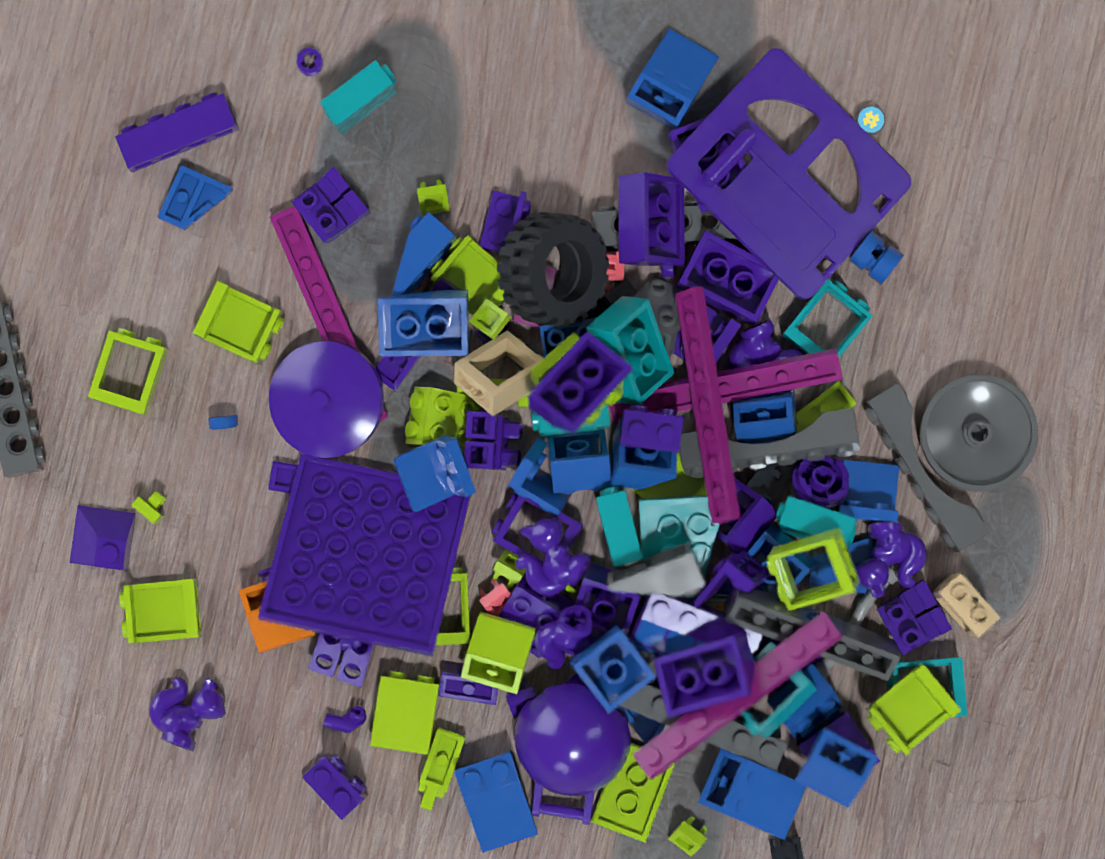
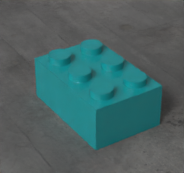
[586,296,674,405]

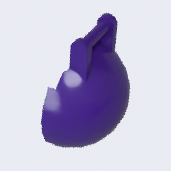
[515,684,631,825]

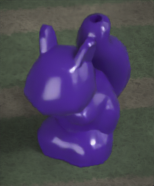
[729,319,806,369]
[516,518,592,596]
[854,522,927,598]
[535,605,598,680]
[149,677,226,752]

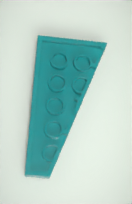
[639,495,719,601]

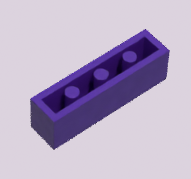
[115,92,239,173]

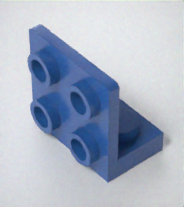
[393,435,476,512]
[508,437,572,515]
[836,460,899,523]

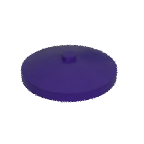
[269,341,384,458]

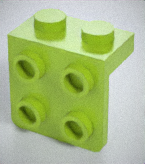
[405,387,480,454]

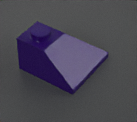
[69,505,136,571]

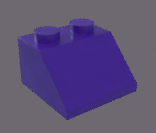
[715,478,778,554]

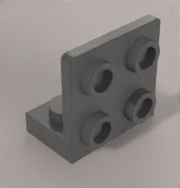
[634,276,683,357]

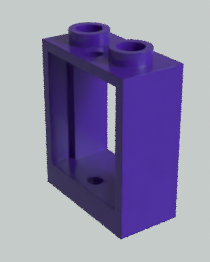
[491,493,583,564]

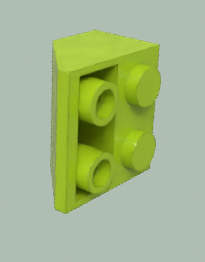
[461,612,536,694]

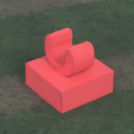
[605,251,625,282]
[479,580,512,617]

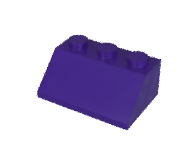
[619,172,685,266]
[675,230,779,326]
[528,332,633,434]
[654,636,755,717]

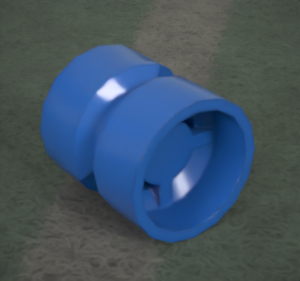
[849,231,904,285]

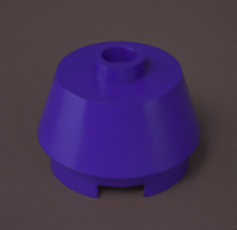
[792,456,849,508]

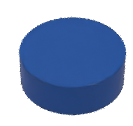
[208,415,238,430]

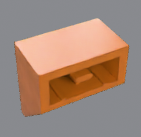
[238,581,315,654]

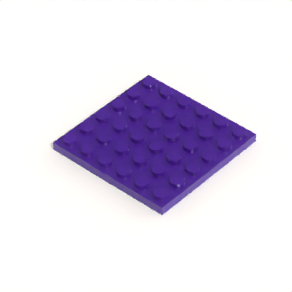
[258,454,471,657]

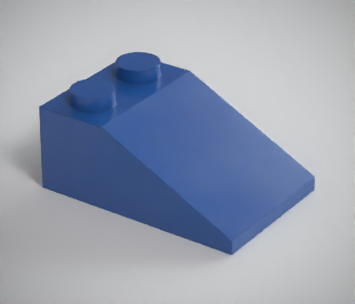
[391,212,456,296]
[377,290,470,356]
[716,524,818,596]
[454,750,538,853]

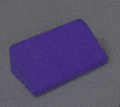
[438,661,498,705]

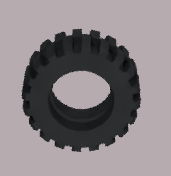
[497,212,609,327]

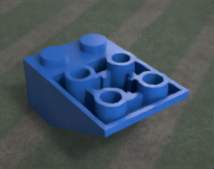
[626,28,719,130]
[698,748,807,840]

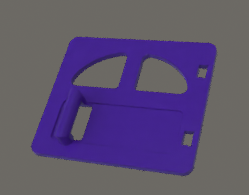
[666,48,911,299]

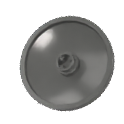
[920,374,1038,492]

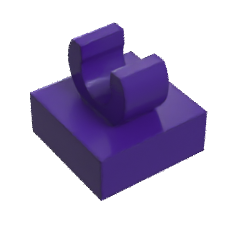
[506,680,537,719]

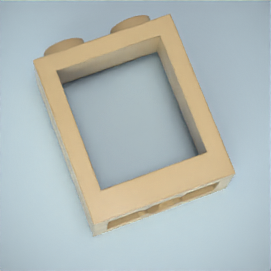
[454,330,544,416]
[931,573,1000,638]

